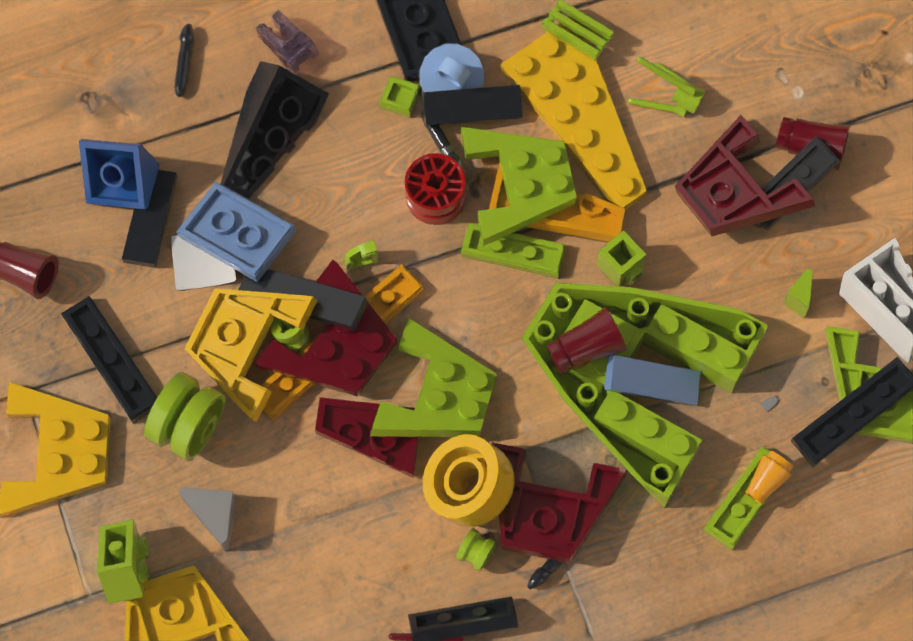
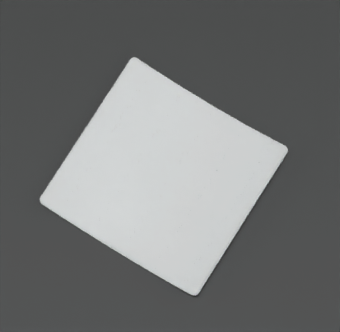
[171,235,236,290]

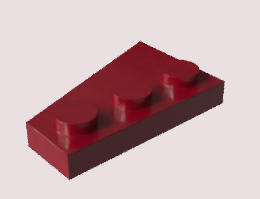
[315,397,419,478]

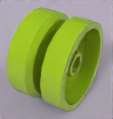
[144,372,226,462]

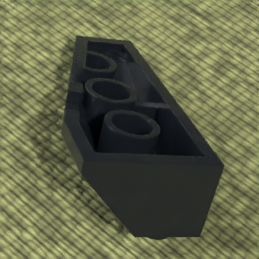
[220,61,329,198]

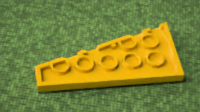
[500,17,647,210]

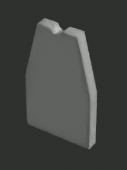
[760,396,779,412]

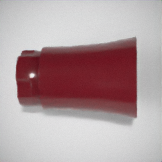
[775,117,850,170]
[0,242,59,300]
[546,307,627,374]

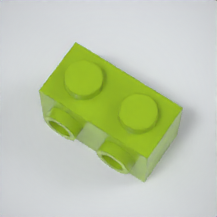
[97,519,150,604]

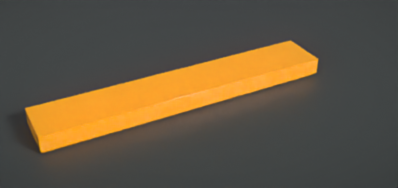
[260,264,424,422]

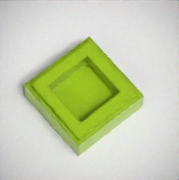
[379,76,421,118]

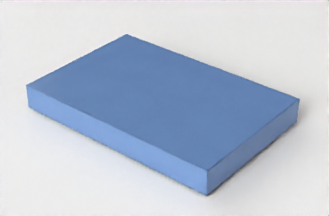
[176,182,296,283]

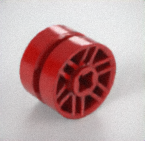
[405,153,466,225]

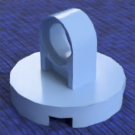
[419,44,484,92]

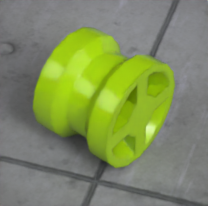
[271,318,312,354]
[456,528,497,572]

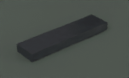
[238,269,369,331]
[61,295,157,424]
[791,357,913,468]

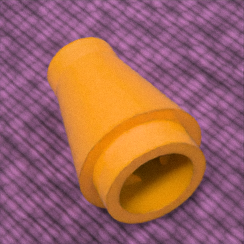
[745,451,793,504]

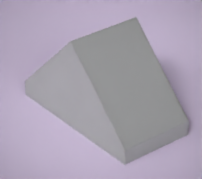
[178,487,236,552]

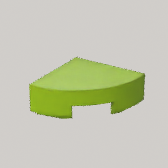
[344,240,379,270]

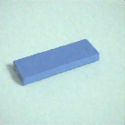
[604,355,701,406]

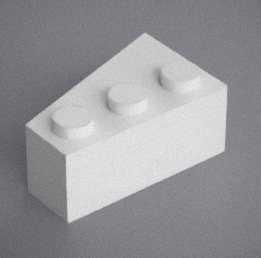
[839,238,913,364]

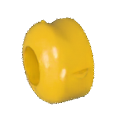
[423,434,514,527]

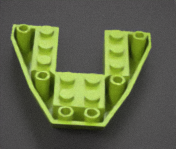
[521,282,769,508]

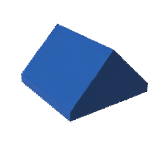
[79,139,160,209]

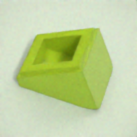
[784,269,813,318]

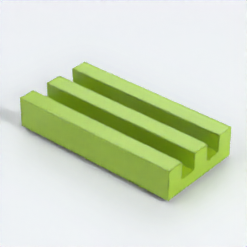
[541,0,614,61]

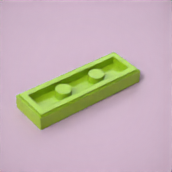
[461,222,566,279]
[703,446,771,550]

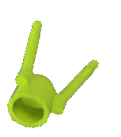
[628,56,706,117]

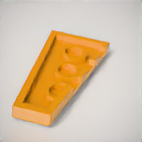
[489,161,625,242]

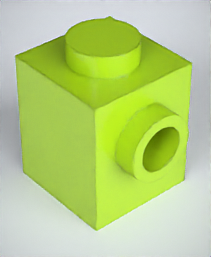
[596,230,646,287]

